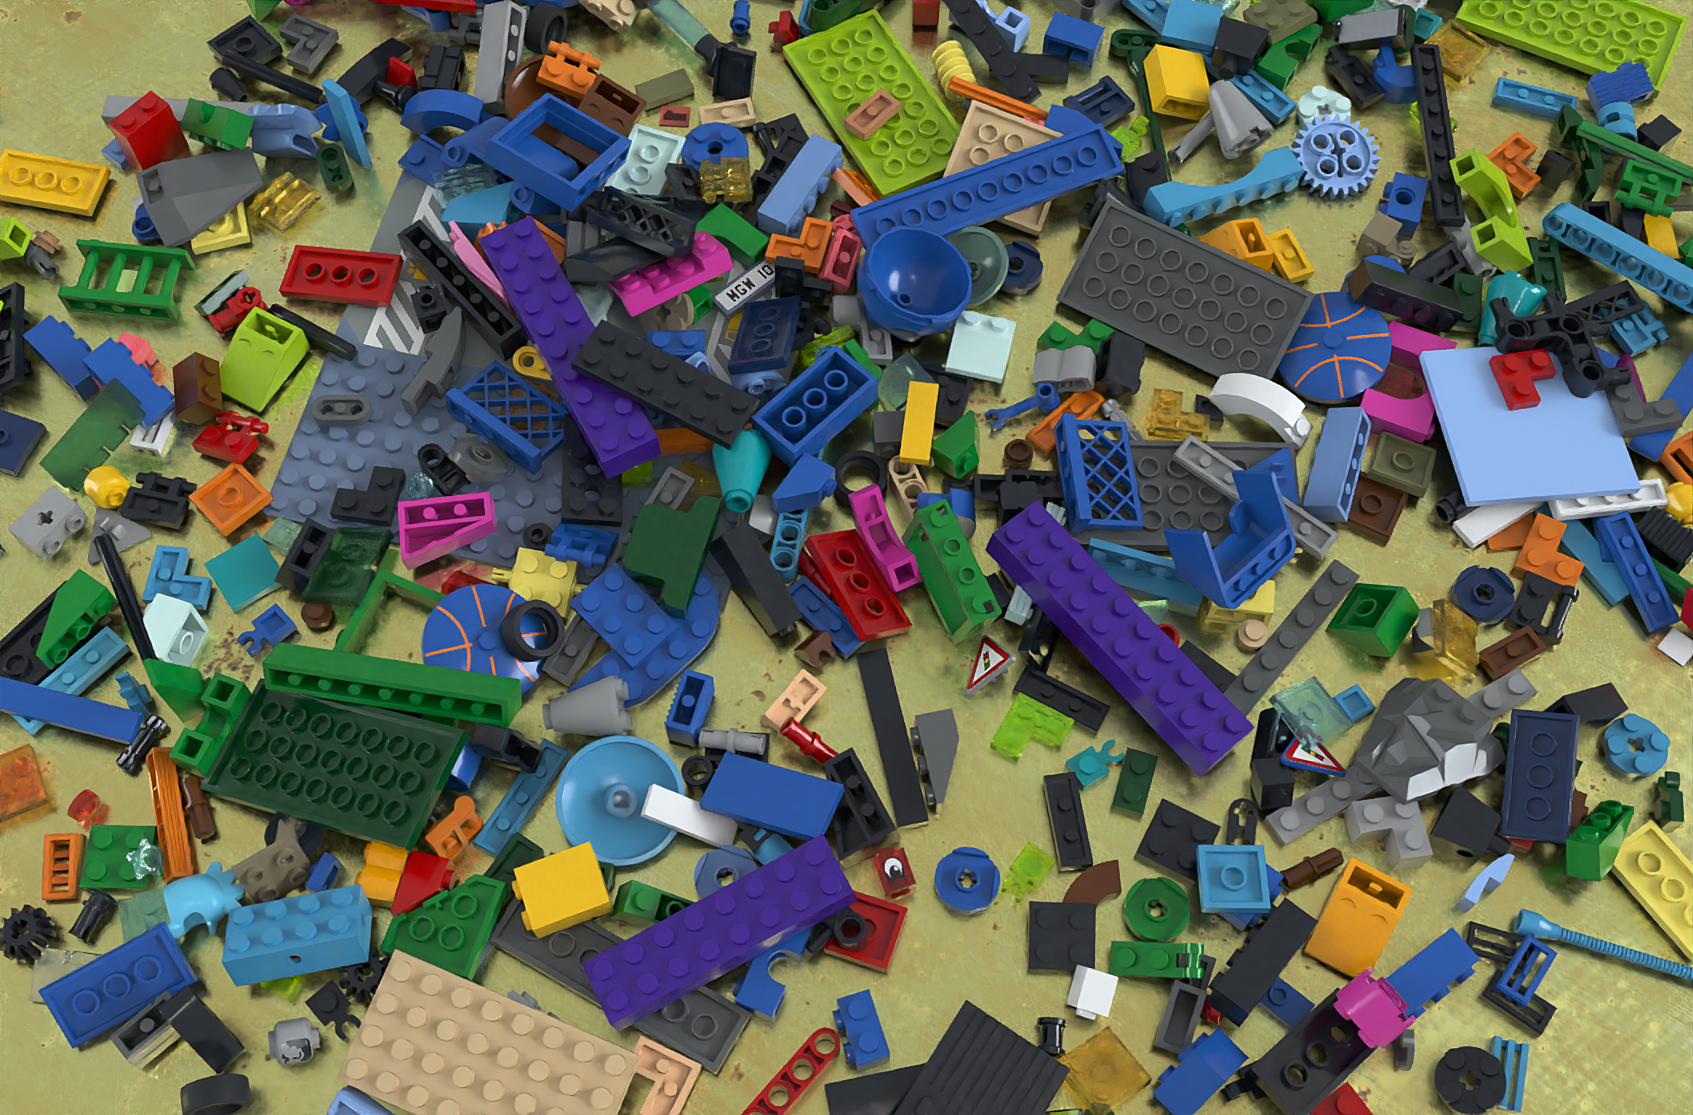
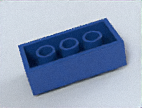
[751,345,878,469]

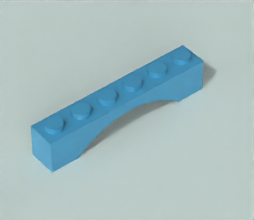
[1142,146,1304,228]

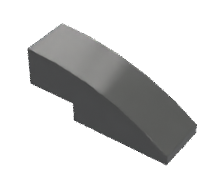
[1154,954,1216,1054]

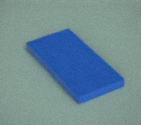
[699,752,845,841]
[38,922,198,1049]

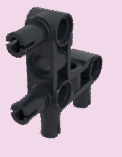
[1489,291,1633,398]

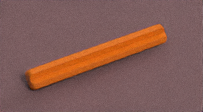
[948,76,1049,121]

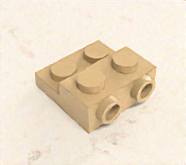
[578,0,639,34]

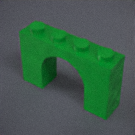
[649,202,770,325]

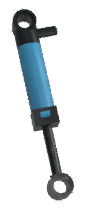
[681,755,869,954]

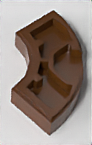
[1062,860,1122,908]

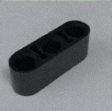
[158,985,247,1074]

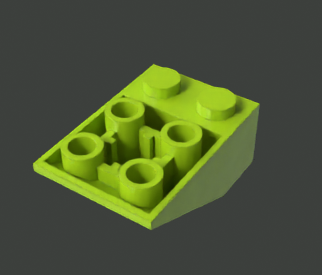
[220,306,310,413]

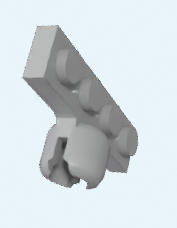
[829,263,893,365]

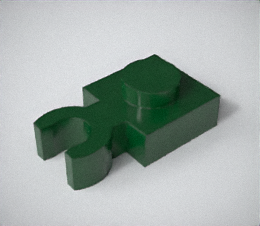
[1654,771,1685,832]

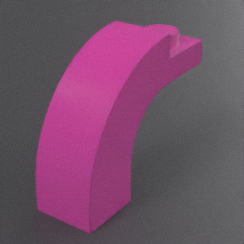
[848,483,922,593]

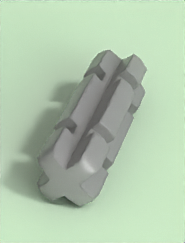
[1101,399,1145,440]

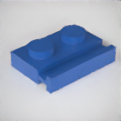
[398,134,467,194]

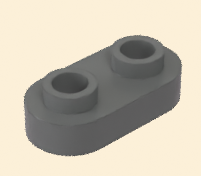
[311,395,372,426]

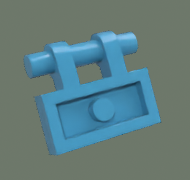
[1596,298,1671,357]

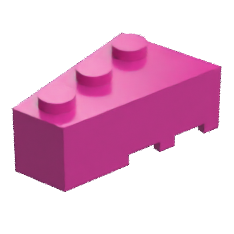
[397,492,497,571]

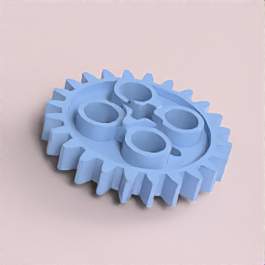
[1291,114,1380,200]

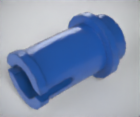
[730,0,751,34]

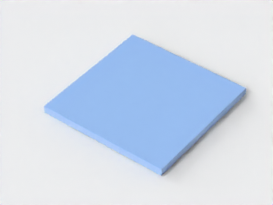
[1419,346,1641,507]

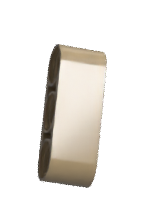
[888,455,929,541]

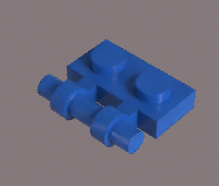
[545,522,619,568]

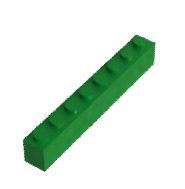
[262,642,522,727]

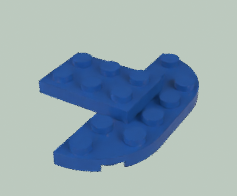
[566,562,719,711]

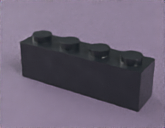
[1347,259,1465,334]
[1206,897,1318,1028]

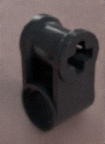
[417,443,472,497]

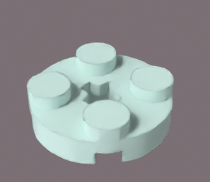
[1295,85,1351,129]

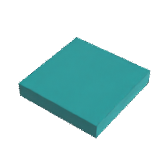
[204,533,282,613]

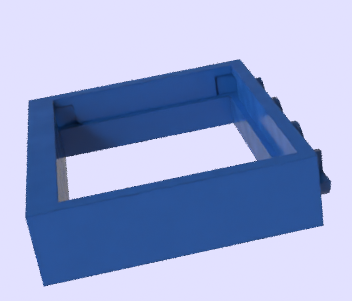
[484,92,632,212]

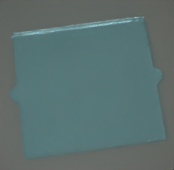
[878,352,935,411]

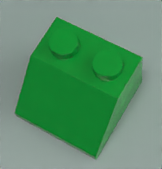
[1327,583,1420,658]

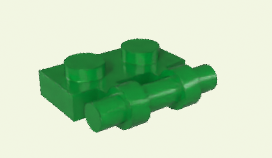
[1614,159,1684,218]

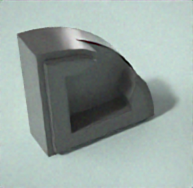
[1392,1029,1415,1071]

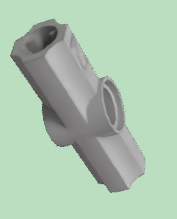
[1442,213,1497,280]

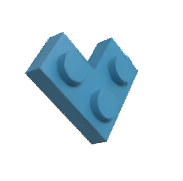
[142,545,213,610]

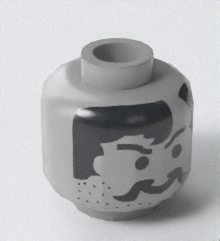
[268,1017,320,1066]

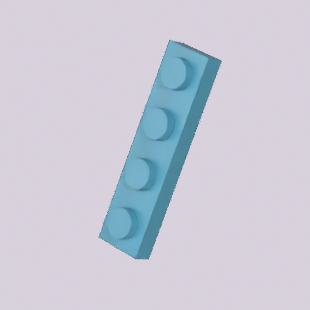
[10,626,130,736]

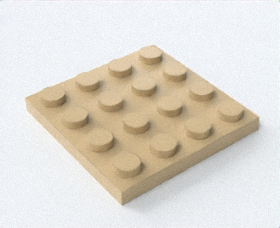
[943,100,1064,236]

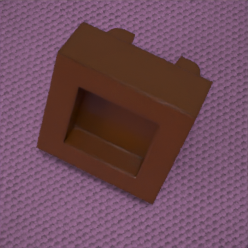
[793,630,836,668]

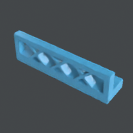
[1087,537,1203,612]

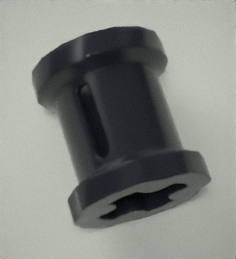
[1037,1017,1067,1058]

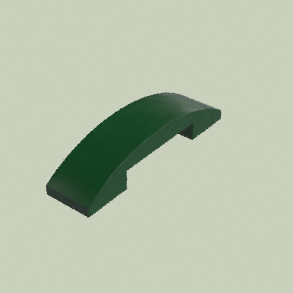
[1554,104,1602,203]

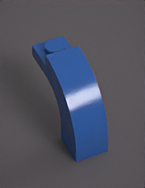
[400,89,496,135]

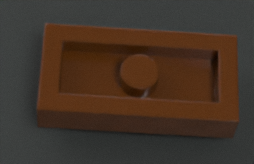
[1476,625,1548,681]

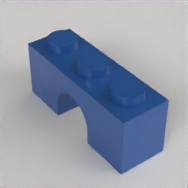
[732,926,814,1024]

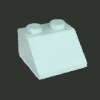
[945,310,1017,384]
[143,593,210,667]

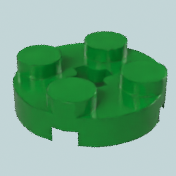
[1123,877,1190,943]

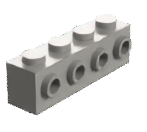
[474,0,527,115]

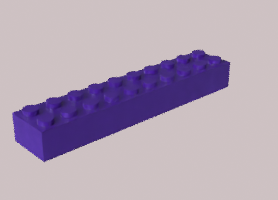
[479,216,661,480]
[985,500,1255,778]

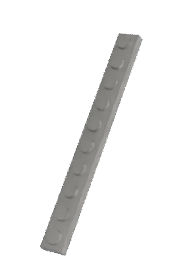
[1264,668,1538,847]

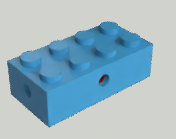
[222,884,373,987]

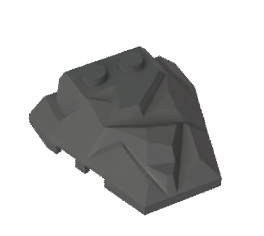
[1353,678,1506,805]

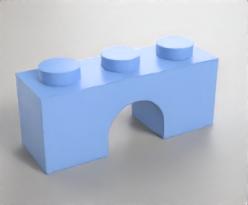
[949,0,1031,53]

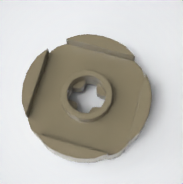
[639,293,694,336]

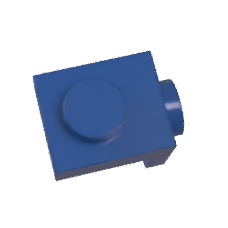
[305,852,344,894]

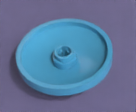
[555,735,686,866]

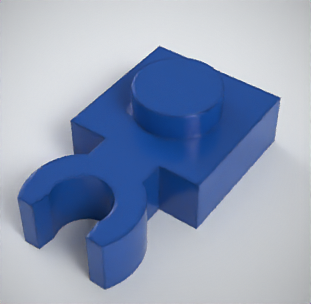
[237,603,297,657]

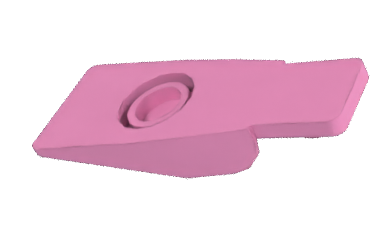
[448,220,513,314]

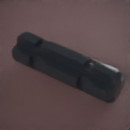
[116,714,167,773]

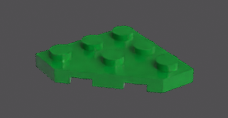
[379,874,510,981]

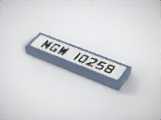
[712,235,799,320]

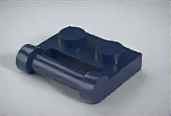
[1063,75,1135,127]

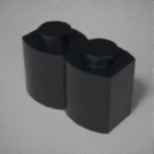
[470,723,544,774]

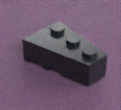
[824,747,902,870]

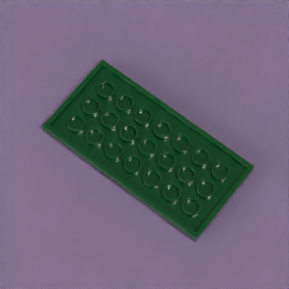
[199,678,469,853]

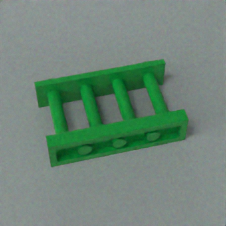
[58,239,195,322]

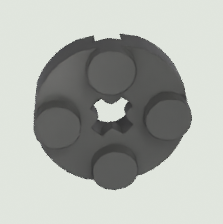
[448,433,510,484]

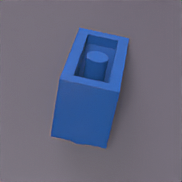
[772,452,837,514]

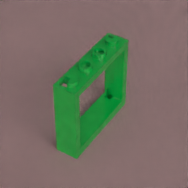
[901,498,1002,646]
[333,569,447,719]

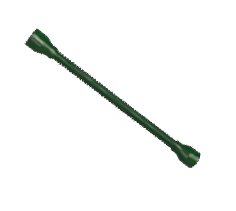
[1127,49,1192,237]

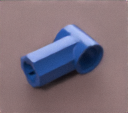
[400,5,452,32]

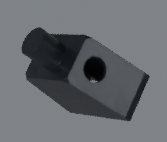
[1211,15,1270,80]
[1428,786,1511,863]

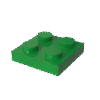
[79,825,158,892]

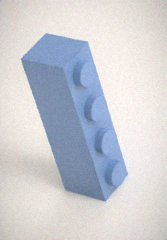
[757,133,844,237]
[1302,407,1372,522]

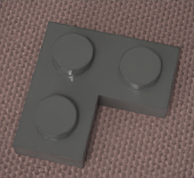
[279,12,339,74]
[1604,382,1684,438]

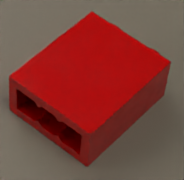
[108,90,189,172]

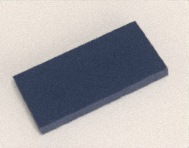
[728,295,803,375]
[1500,709,1580,845]

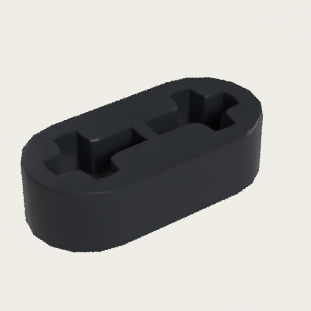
[1223,798,1258,845]

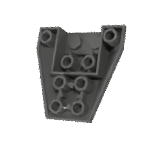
[135,146,264,249]

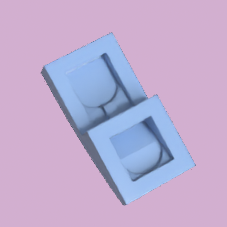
[1455,853,1515,913]

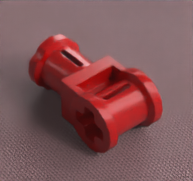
[208,287,268,337]

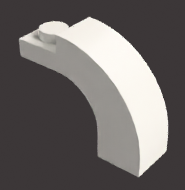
[1208,373,1313,449]

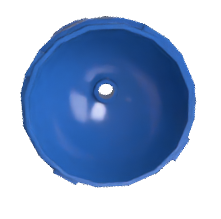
[858,225,972,342]

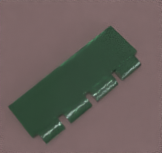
[39,378,146,492]

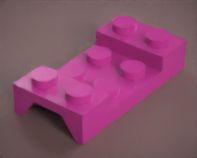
[605,231,734,317]

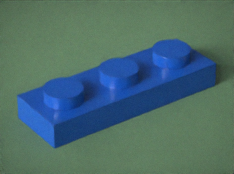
[787,575,866,659]

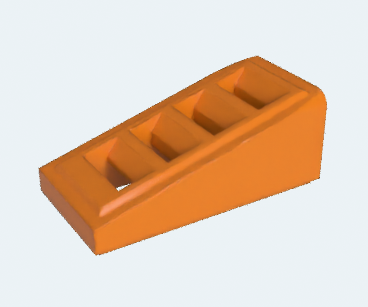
[41,833,84,900]

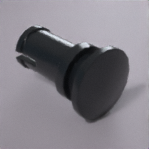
[374,79,417,112]
[68,888,118,942]

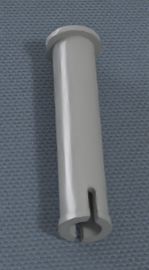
[1167,111,1216,165]

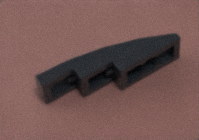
[320,38,413,105]
[734,129,809,228]
[1611,156,1646,240]
[941,469,1064,510]

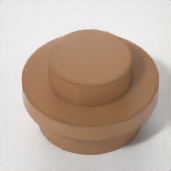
[33,229,61,255]

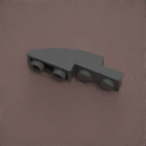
[400,306,466,417]

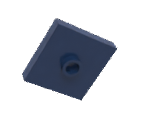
[0,409,46,476]

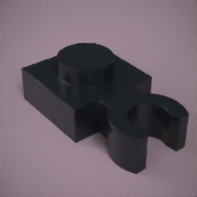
[305,980,362,1043]

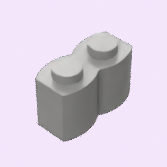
[1032,345,1097,394]

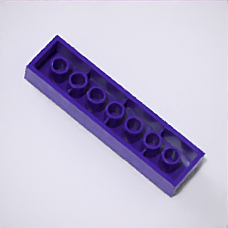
[582,834,857,1032]

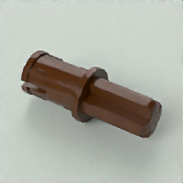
[180,776,215,839]
[1280,847,1344,891]

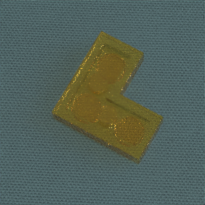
[1148,388,1210,443]

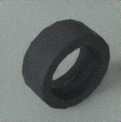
[523,2,568,55]
[834,450,888,508]
[501,600,565,662]
[180,1074,251,1115]

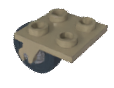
[231,814,325,904]

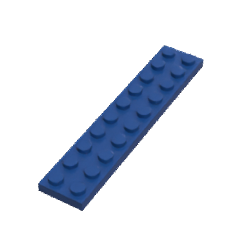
[849,123,1124,251]

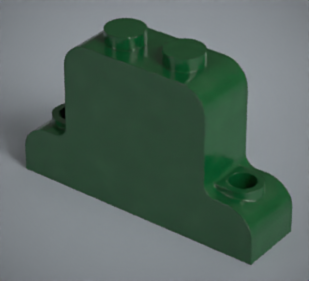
[619,495,722,620]

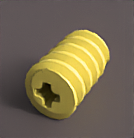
[932,41,978,102]

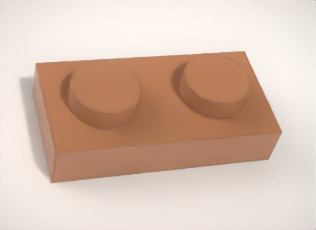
[844,88,901,141]

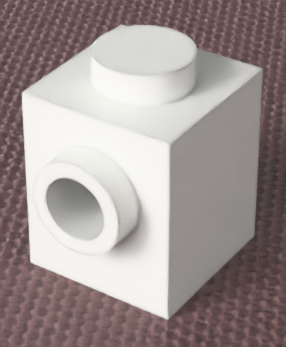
[1066,964,1119,1020]

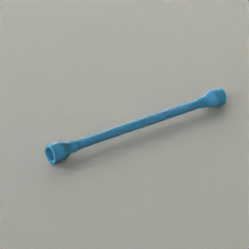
[1514,908,1693,981]

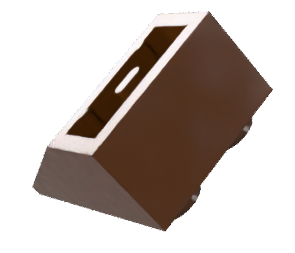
[555,73,647,167]

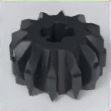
[0,904,57,963]
[339,947,391,1005]

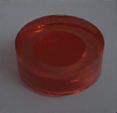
[67,789,99,822]

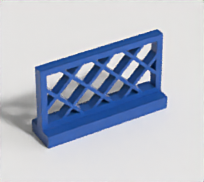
[446,360,569,475]
[1053,413,1144,533]

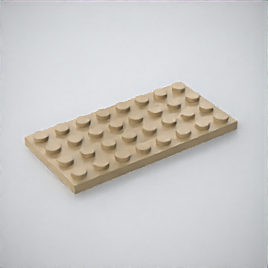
[336,949,642,1115]

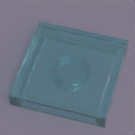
[1269,676,1353,751]

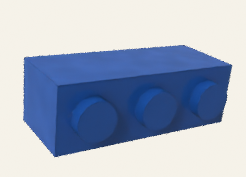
[22,315,100,402]
[82,337,174,432]
[1385,927,1480,1019]

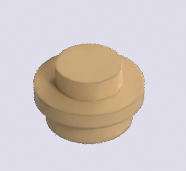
[1237,619,1269,649]

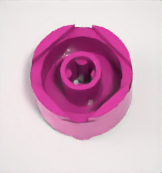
[1334,967,1416,1048]

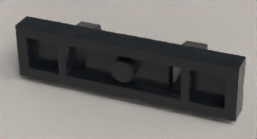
[0,282,32,393]

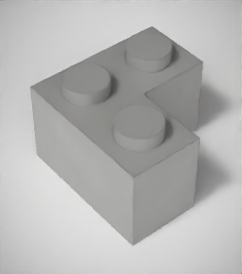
[1343,796,1433,871]

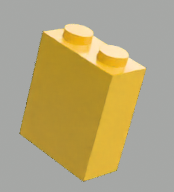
[1143,44,1210,121]
[512,841,614,939]

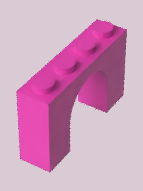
[1358,320,1457,444]

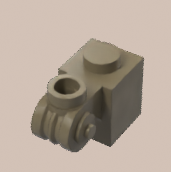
[1356,211,1417,269]

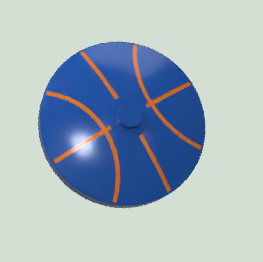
[1277,292,1392,404]
[421,584,547,696]

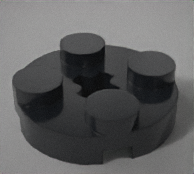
[1435,1046,1507,1115]

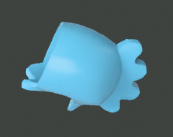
[163,862,246,940]

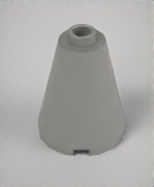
[1207,80,1274,159]

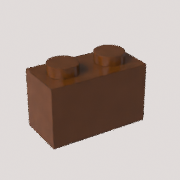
[173,352,223,425]

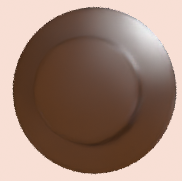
[1004,439,1033,468]
[301,598,333,628]

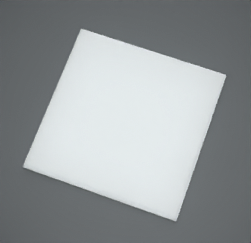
[1657,627,1693,666]

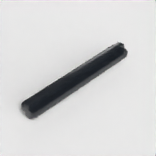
[221,50,324,104]
[267,303,358,361]

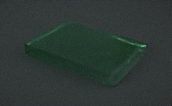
[302,527,394,607]

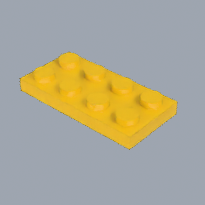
[0,148,111,216]

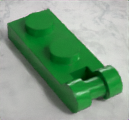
[1110,941,1204,980]

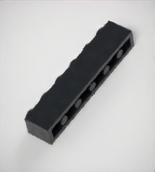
[397,219,527,361]

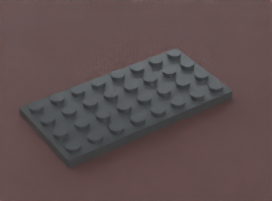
[1056,199,1315,381]
[1059,439,1304,553]

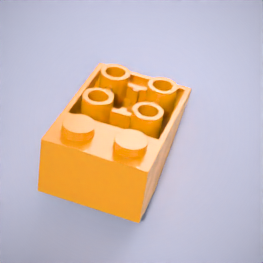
[1197,217,1274,273]
[1303,857,1413,979]

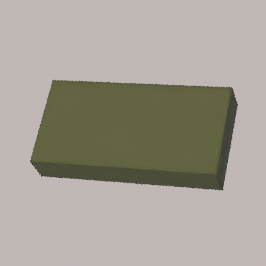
[635,68,695,110]

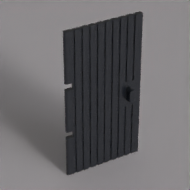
[894,1000,1071,1115]

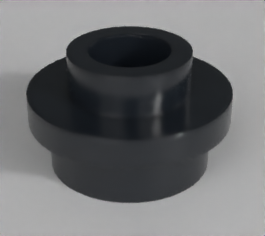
[523,523,553,552]

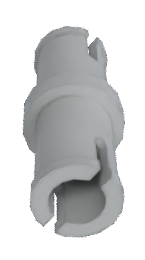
[699,727,766,755]

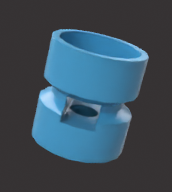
[1597,102,1638,154]

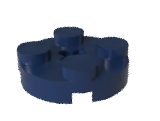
[999,241,1043,296]
[1450,565,1515,627]

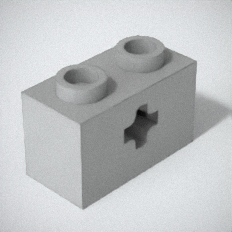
[8,486,88,561]

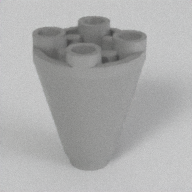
[542,675,633,737]

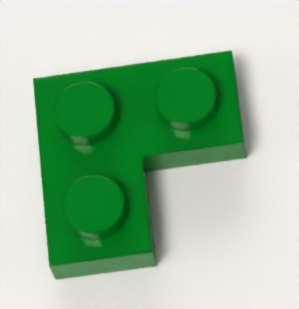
[1037,318,1115,360]

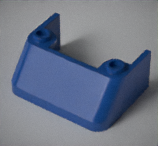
[1163,470,1296,609]

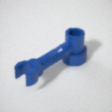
[984,383,1060,431]

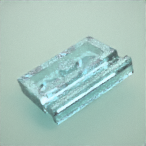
[432,163,492,214]
[117,886,178,944]

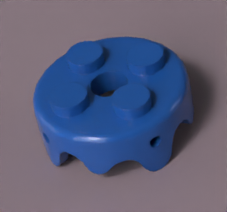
[681,122,750,185]

